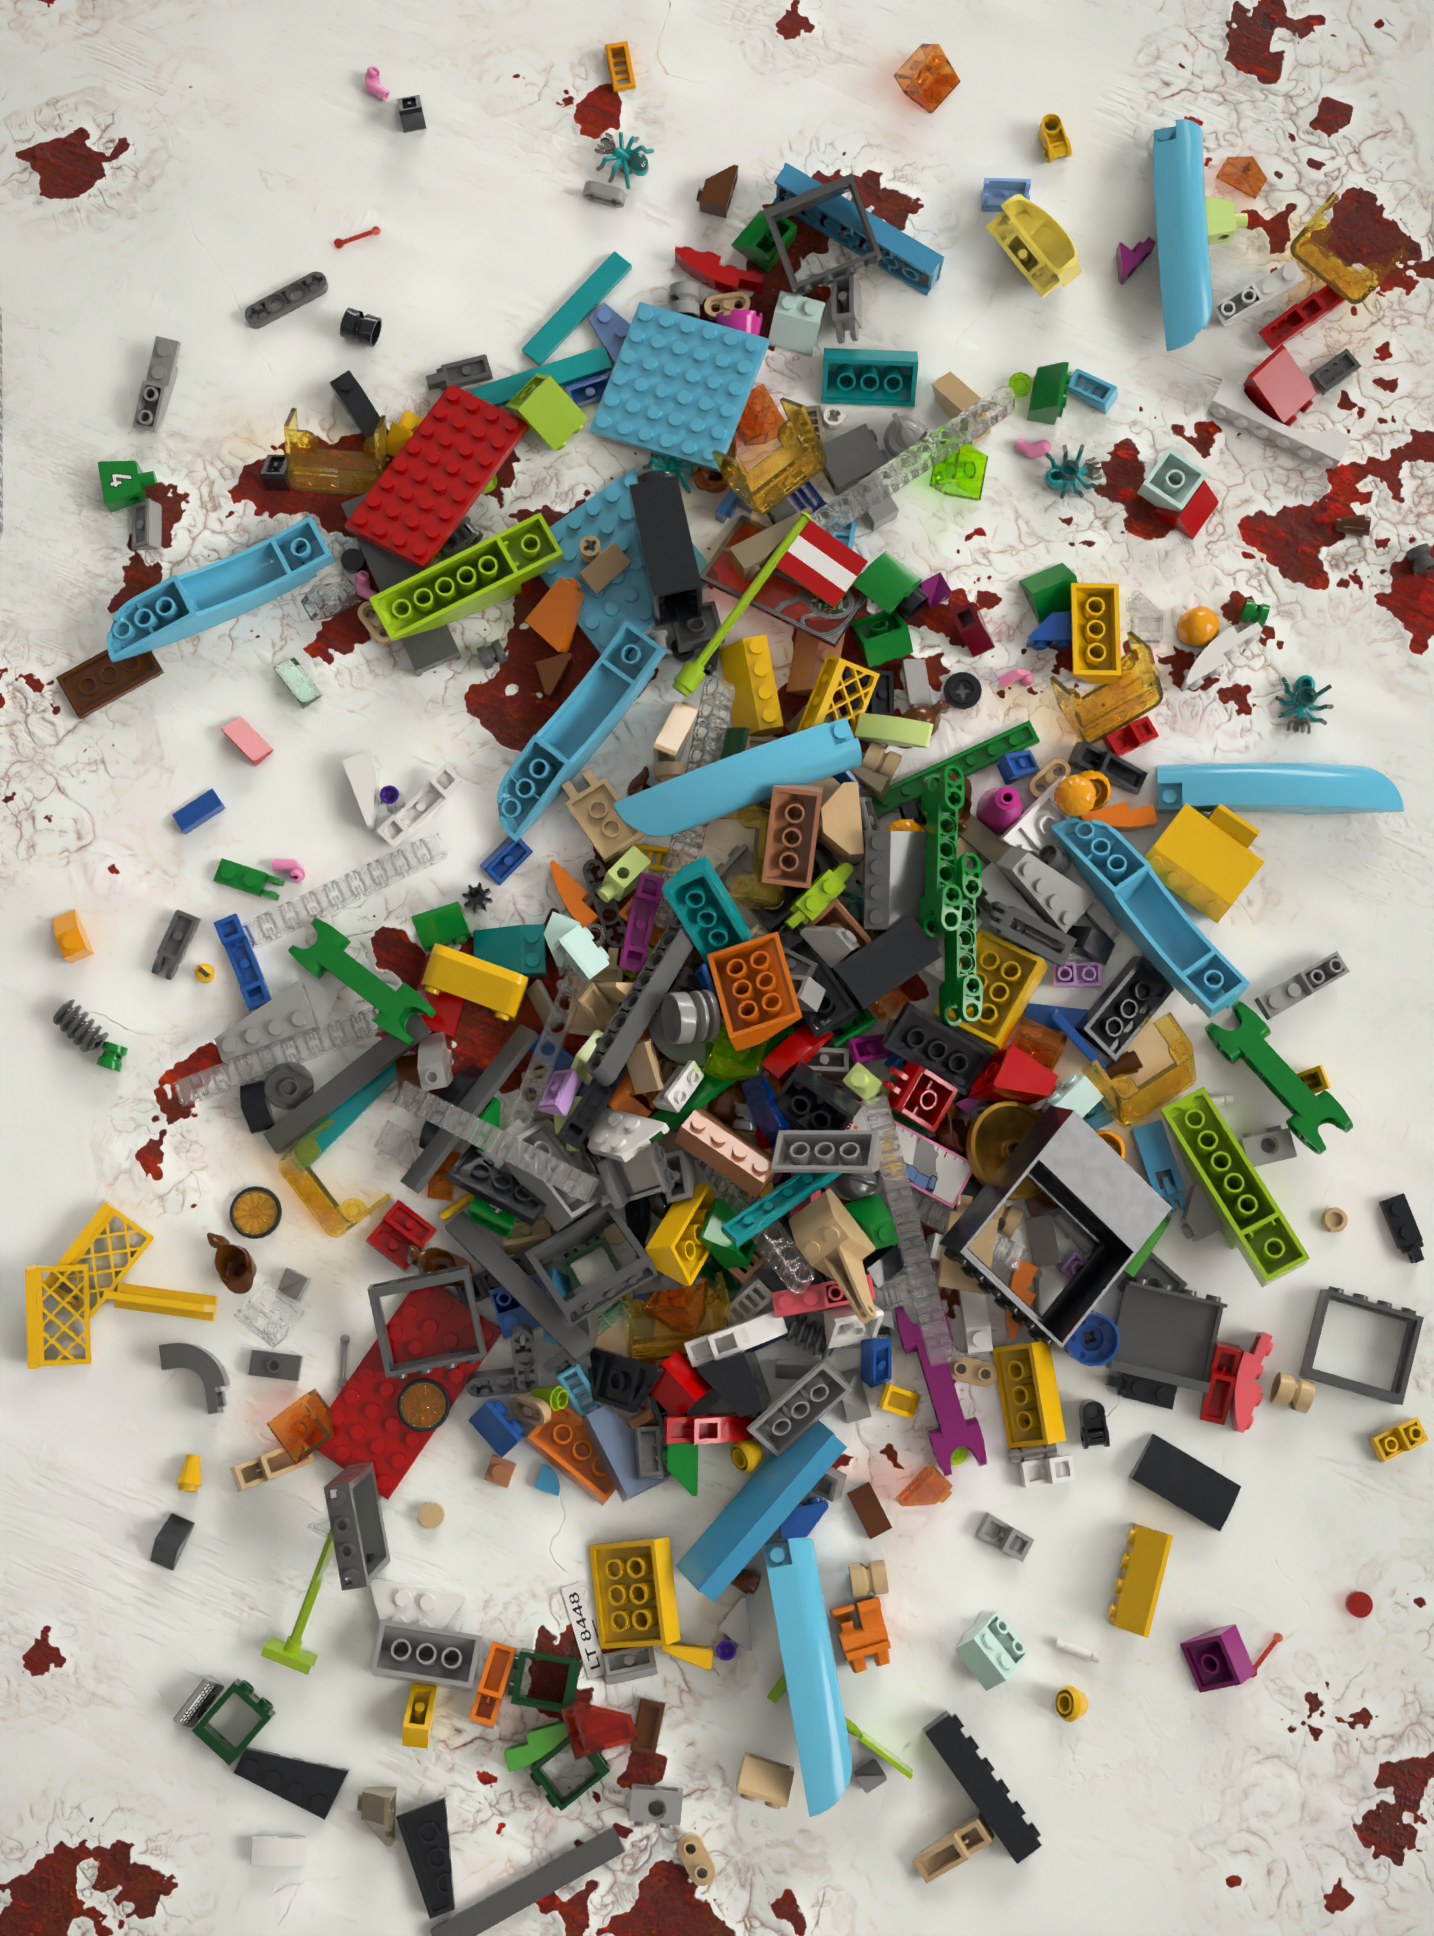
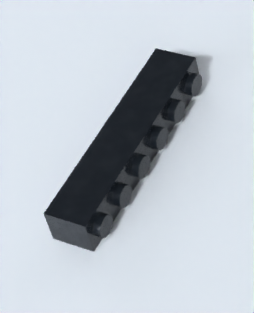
[922,1710,1042,1864]

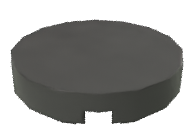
[264,1062,314,1110]

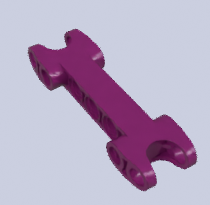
[895,1296,987,1476]

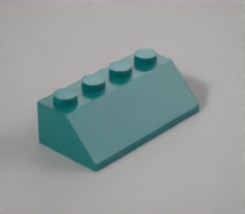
[821,348,918,407]
[661,856,751,965]

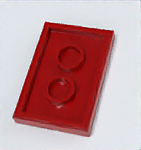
[416,954,466,1038]

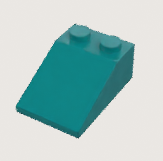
[473,924,548,977]

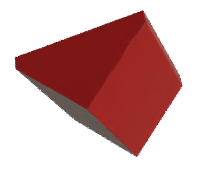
[1154,480,1219,540]
[650,1349,712,1416]

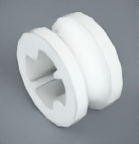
[823,406,844,430]

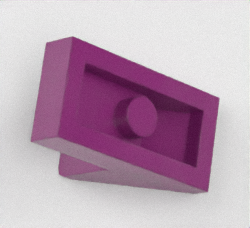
[1116,237,1156,285]
[847,1034,891,1065]

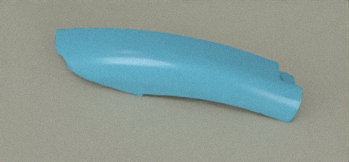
[1153,119,1213,351]
[107,516,336,662]
[497,621,667,842]
[613,718,862,837]
[1157,762,1404,815]
[1050,817,1249,1019]
[763,1537,852,1817]

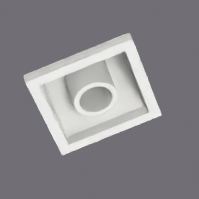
[823,1304,884,1349]

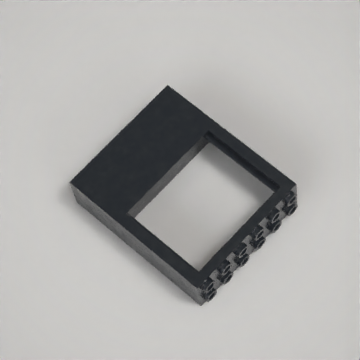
[938,1105,1172,1348]

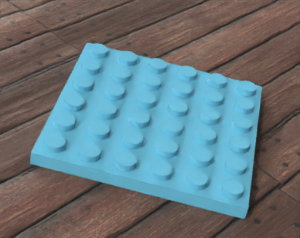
[589,302,770,473]
[539,468,718,655]

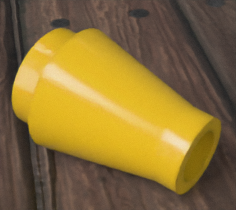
[176,1454,201,1493]

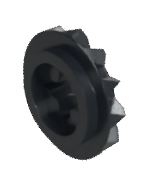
[943,672,982,710]

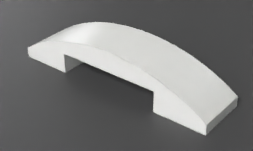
[376,763,463,848]

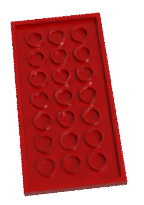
[344,385,529,570]
[306,1286,502,1500]

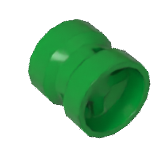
[1239,599,1270,628]
[96,1041,128,1072]

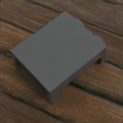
[814,423,889,496]
[596,1139,675,1210]

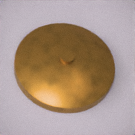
[966,1101,1042,1201]

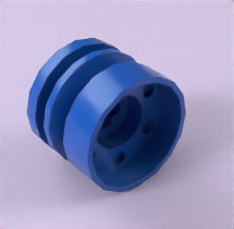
[1063,1311,1120,1366]

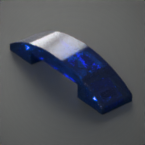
[741,1074,792,1147]

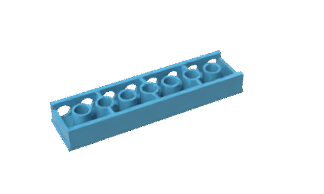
[773,162,944,296]
[675,1420,847,1602]

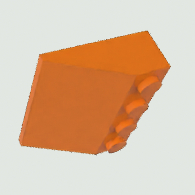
[707,932,802,1052]

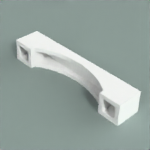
[1208,377,1352,470]

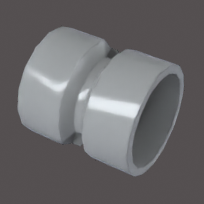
[669,281,700,319]

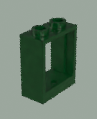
[561,1236,633,1298]
[507,1648,582,1714]
[192,1679,276,1766]
[530,1725,611,1811]

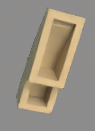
[230,1438,315,1492]
[912,1813,994,1884]

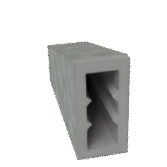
[417,1031,454,1092]

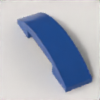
[214,913,272,1011]

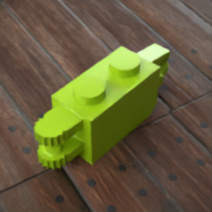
[784,862,854,929]

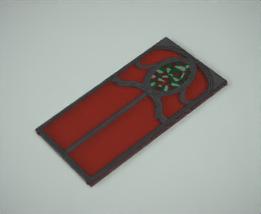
[700,515,868,648]

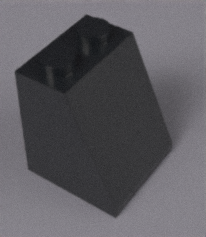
[697,1347,772,1419]

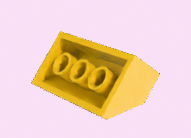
[1070,583,1121,684]
[719,634,784,737]
[645,1183,715,1287]
[993,1341,1066,1448]
[1107,1523,1173,1638]

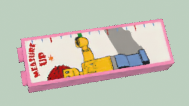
[845,1098,972,1210]

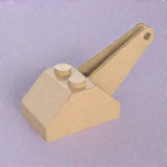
[809,777,864,864]
[789,1188,877,1324]

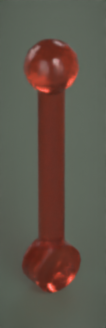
[334,226,381,249]
[1251,1632,1283,1678]

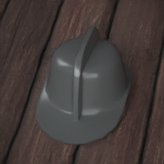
[823,1173,877,1201]

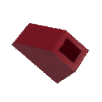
[951,602,996,657]

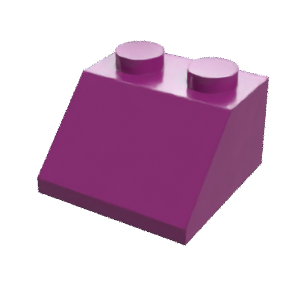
[1180,1624,1256,1693]

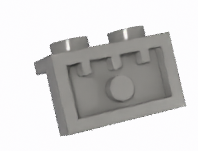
[715,843,764,901]

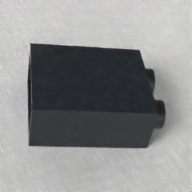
[629,471,702,626]

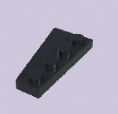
[446,1144,546,1226]
[234,1747,350,1820]
[396,1797,456,1919]

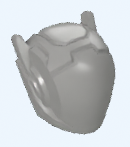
[884,413,929,468]

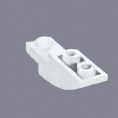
[1212,259,1306,327]
[1181,622,1263,692]
[684,1310,788,1367]

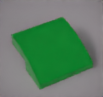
[852,551,922,615]

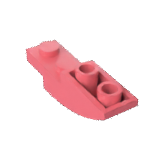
[771,1274,876,1318]
[1230,1332,1273,1433]

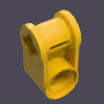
[1038,114,1072,163]

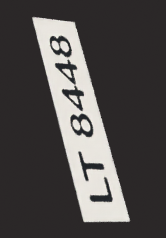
[561,1582,605,1679]

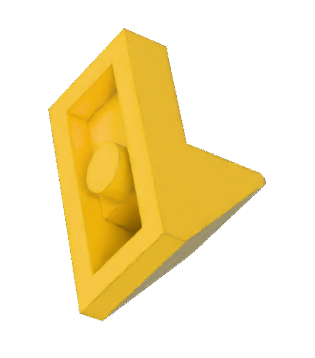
[384,410,424,457]

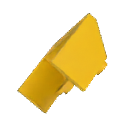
[421,943,528,1022]

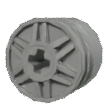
[661,989,721,1045]

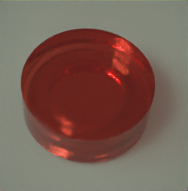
[1345,1591,1373,1618]

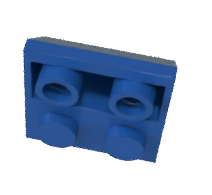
[489,1275,542,1340]
[468,1399,526,1458]

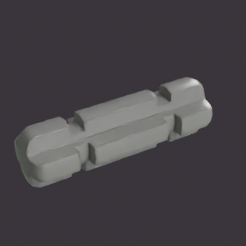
[1007,1443,1057,1464]

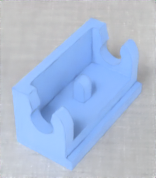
[981,178,1031,212]

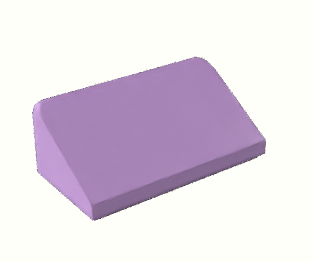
[537,1069,582,1117]

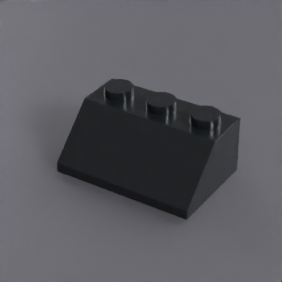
[768,1062,862,1130]

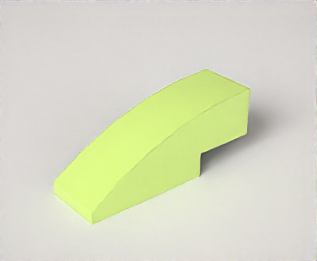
[854,713,933,748]

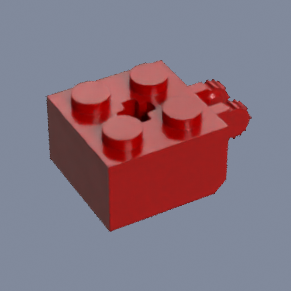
[881,1062,958,1133]

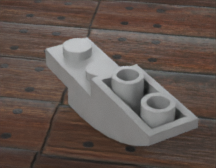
[132,336,181,433]
[1254,951,1350,1020]

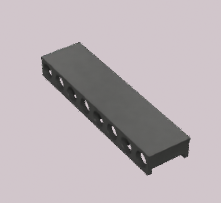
[341,493,461,677]

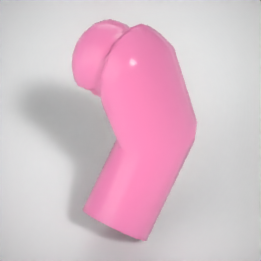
[365,66,390,101]
[1014,438,1051,459]
[354,570,378,601]
[997,669,1034,689]
[272,859,305,883]

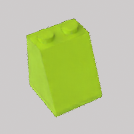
[504,373,588,451]

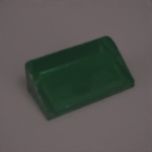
[274,657,322,709]

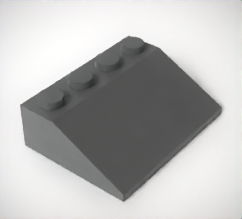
[861,830,935,930]

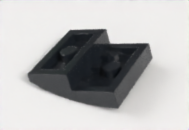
[842,670,894,716]

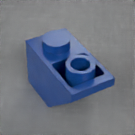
[1026,612,1072,650]
[780,1497,829,1540]

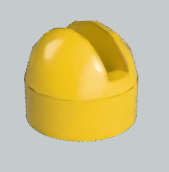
[194,963,215,983]

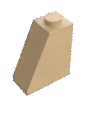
[932,371,991,446]
[653,702,698,762]

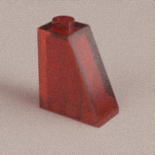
[561,1701,638,1760]

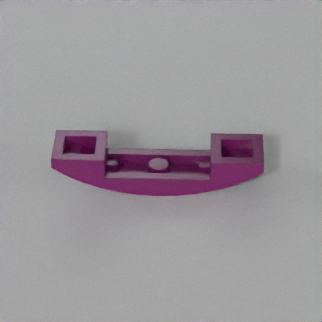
[619,873,665,973]

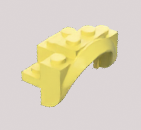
[986,194,1083,299]

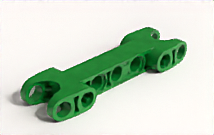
[918,765,965,939]
[939,852,983,1027]
[288,917,436,1046]
[1205,1001,1353,1155]

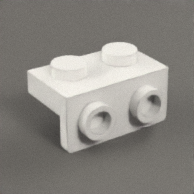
[653,1060,705,1113]

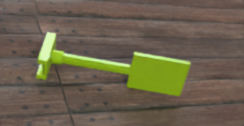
[260,1528,334,1675]
[767,1672,913,1780]

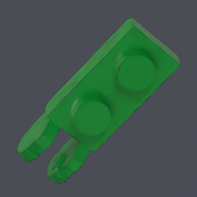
[213,858,285,901]

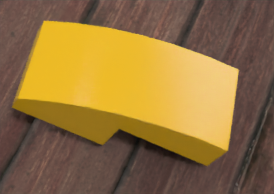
[1368,1417,1429,1462]

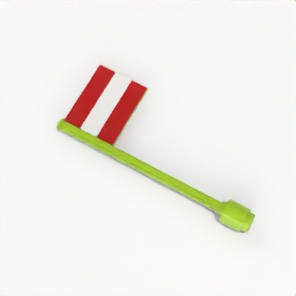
[672,512,868,697]

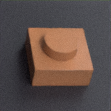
[628,1409,659,1430]
[484,1455,517,1488]

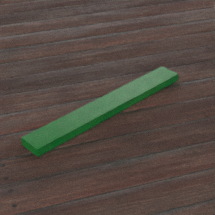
[866,720,1040,819]
[649,1025,795,1141]

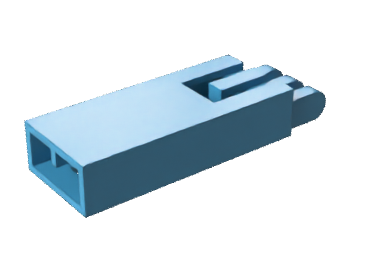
[1130,1120,1186,1213]

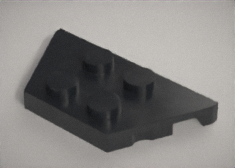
[588,1346,664,1413]

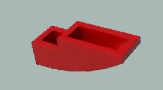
[761,1023,834,1085]
[1199,1340,1242,1425]

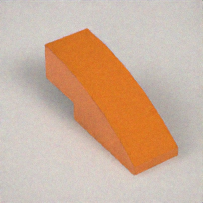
[1079,802,1158,832]
[550,860,599,931]
[1005,1258,1038,1340]
[469,1641,517,1729]

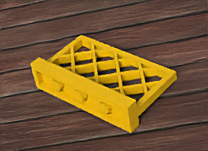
[796,653,880,738]
[43,1201,154,1318]
[25,1264,92,1369]
[103,1283,219,1321]

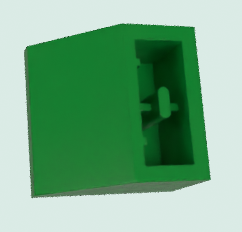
[731,210,797,273]
[1027,362,1072,425]
[699,1198,763,1269]

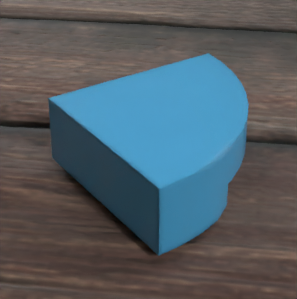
[535,1463,560,1496]

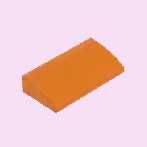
[525,1406,616,1506]

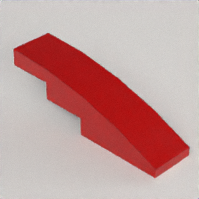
[1258,280,1347,351]

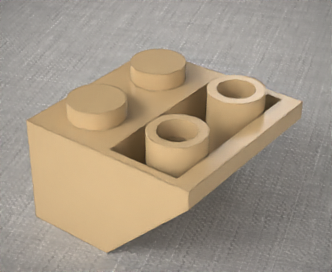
[736,1752,795,1809]

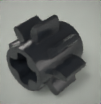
[462,882,493,914]

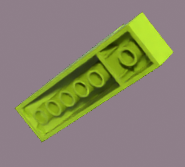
[369,512,563,641]
[1160,1086,1310,1288]

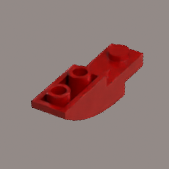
[675,246,764,294]
[663,1412,757,1445]

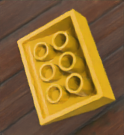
[1144,803,1265,923]
[933,929,1048,1050]
[589,1536,681,1649]

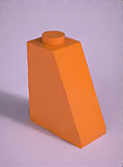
[525,576,585,653]

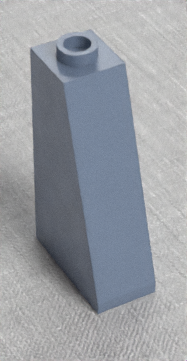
[582,1405,672,1502]

